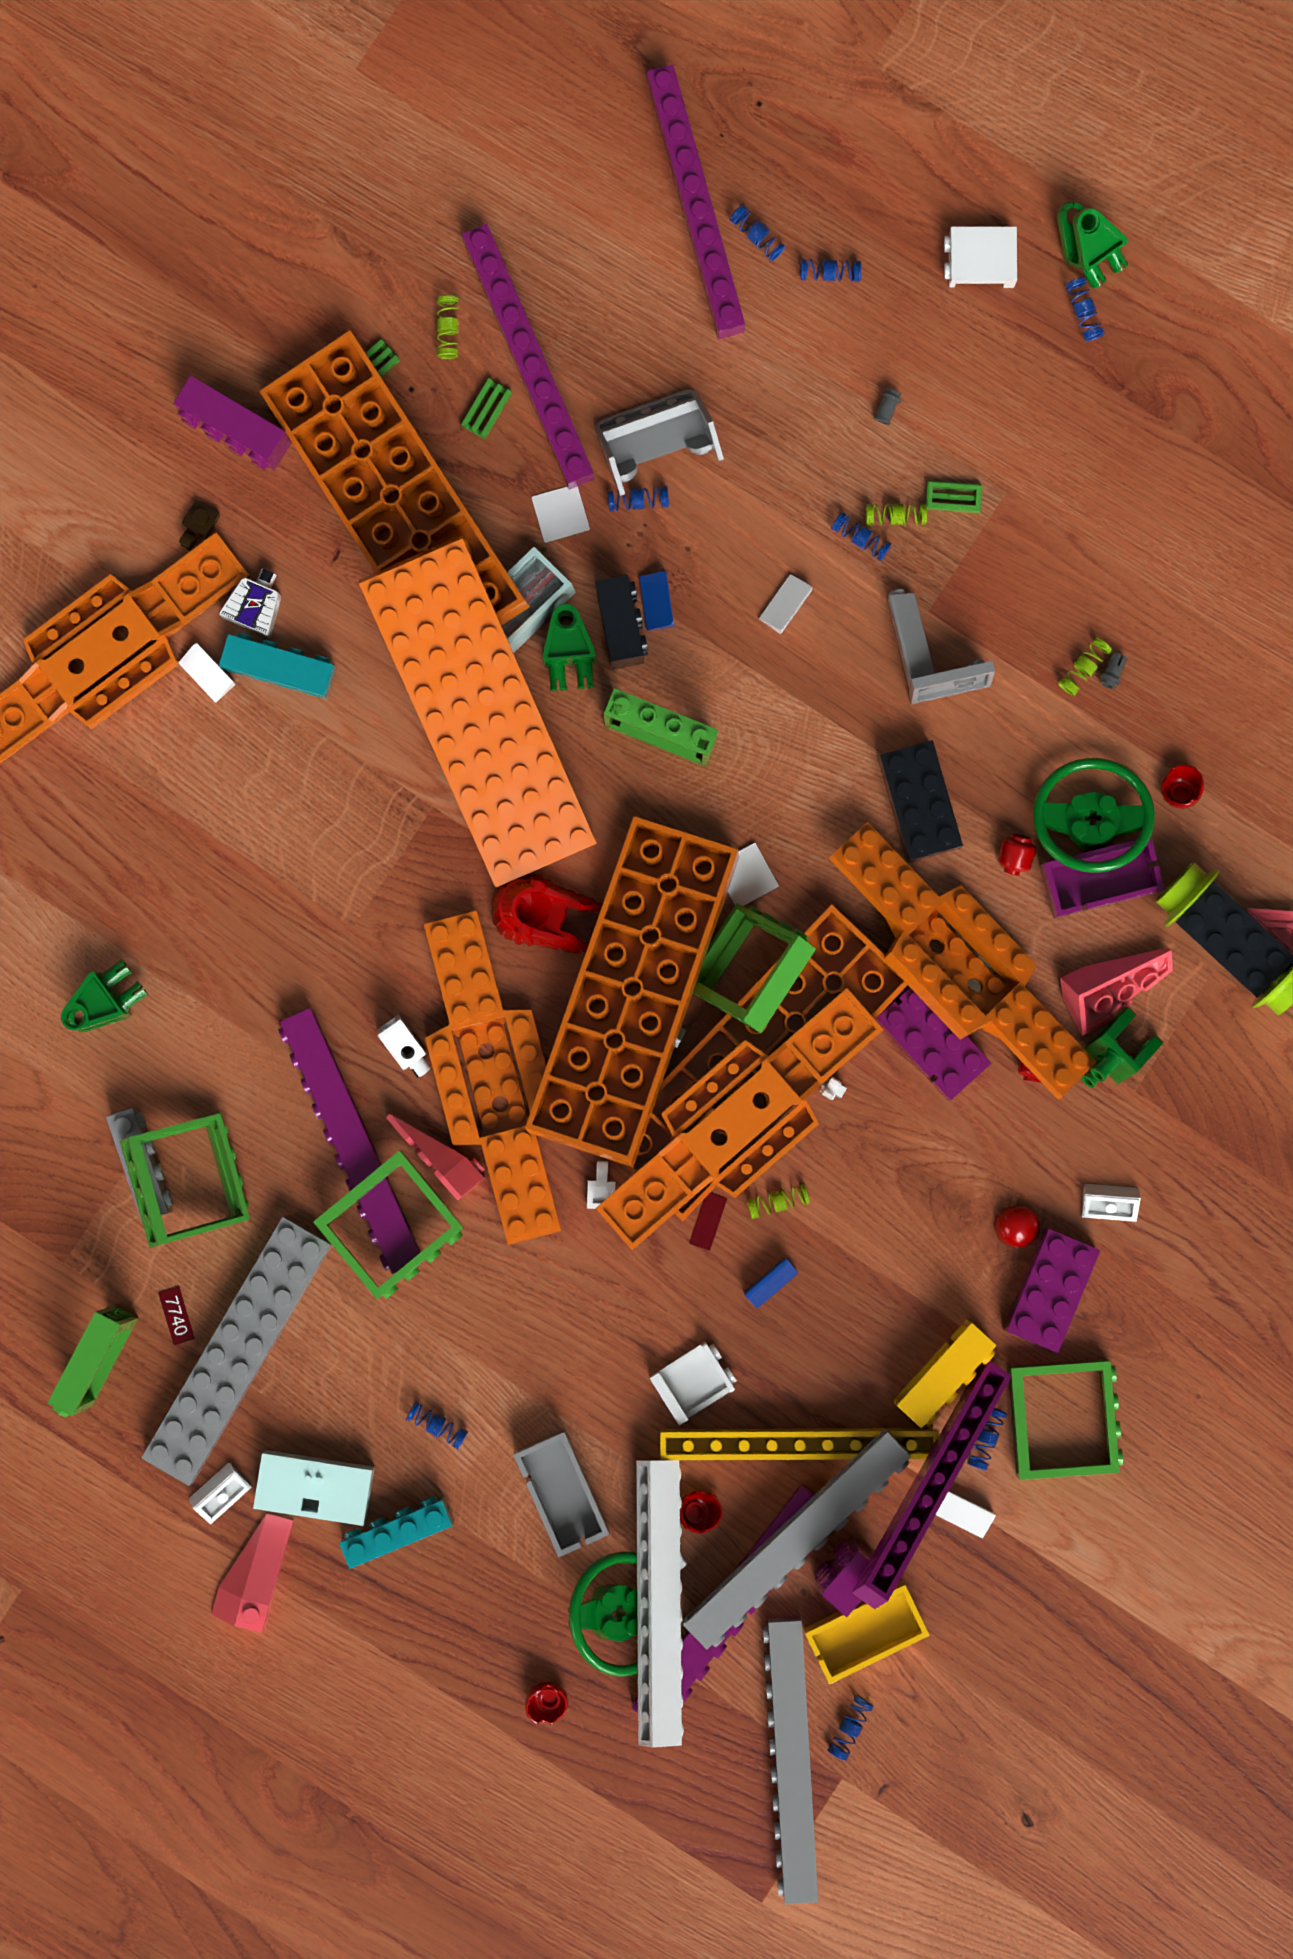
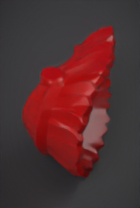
[491,873,603,954]

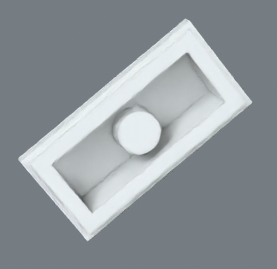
[759,574,813,634]
[179,642,236,703]
[1081,1184,1141,1222]
[189,1463,252,1524]
[936,1491,996,1538]

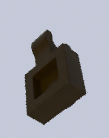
[179,500,220,551]

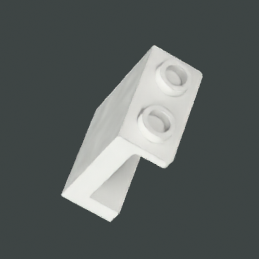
[944,227,1017,288]
[650,1341,737,1425]

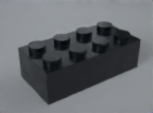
[877,740,963,863]

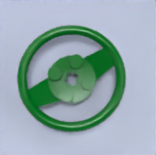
[1033,758,1155,873]
[568,1551,638,1677]

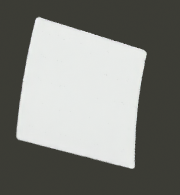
[532,486,590,543]
[728,843,779,906]

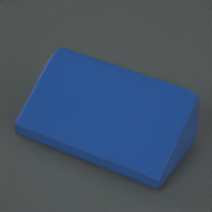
[639,571,674,631]
[744,1258,797,1308]

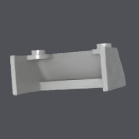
[594,390,724,496]

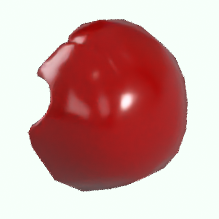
[1161,764,1204,809]
[995,1206,1040,1247]
[680,1491,723,1534]
[525,1682,569,1725]

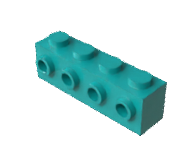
[219,632,336,700]
[339,1496,454,1569]

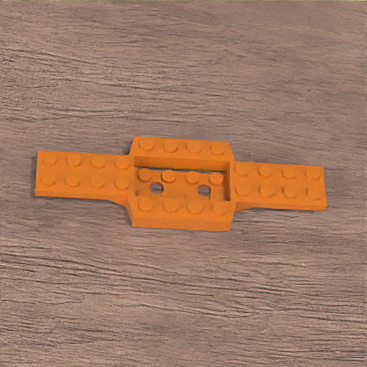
[0,532,250,764]
[829,822,1096,1100]
[424,910,561,1245]
[595,988,884,1250]

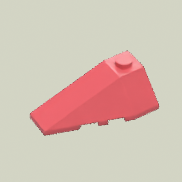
[1060,947,1173,1036]
[386,1114,485,1200]
[212,1513,294,1633]

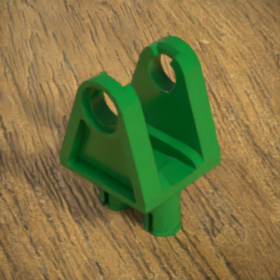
[1057,201,1129,289]
[543,604,596,692]
[61,959,148,1032]
[1081,1007,1164,1088]

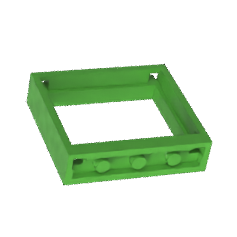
[604,688,719,767]
[693,903,816,1033]
[120,1113,250,1248]
[314,1150,465,1299]
[47,1305,139,1418]
[1008,1359,1123,1480]

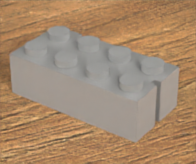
[513,1429,610,1558]

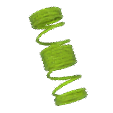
[437,295,459,359]
[866,504,927,526]
[1058,637,1112,696]
[747,1183,810,1219]

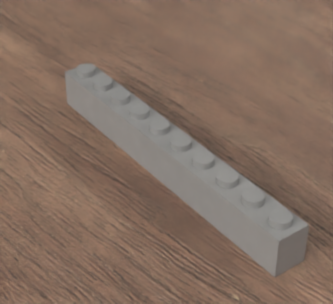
[683,1428,911,1650]
[763,1617,818,1904]

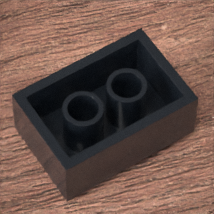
[595,575,648,670]

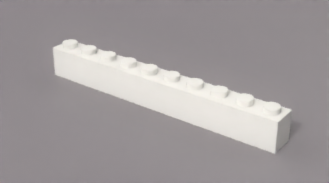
[636,1460,684,1747]

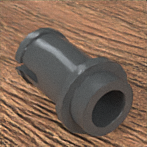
[873,388,902,425]
[1099,652,1128,689]

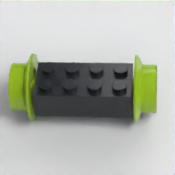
[1156,862,1293,1015]

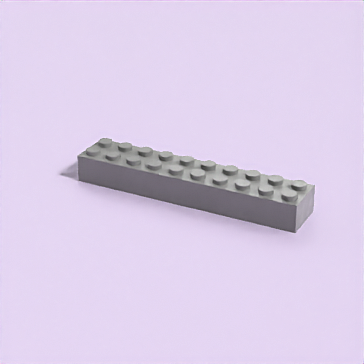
[141,1216,332,1486]

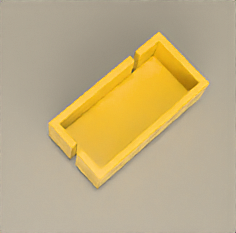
[893,1319,997,1429]
[803,1580,930,1685]

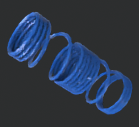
[729,205,785,261]
[800,259,861,282]
[1065,277,1105,341]
[608,486,669,512]
[831,511,892,561]
[406,1401,468,1450]
[967,1408,1007,1471]
[827,1696,874,1761]

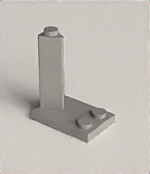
[888,589,995,704]

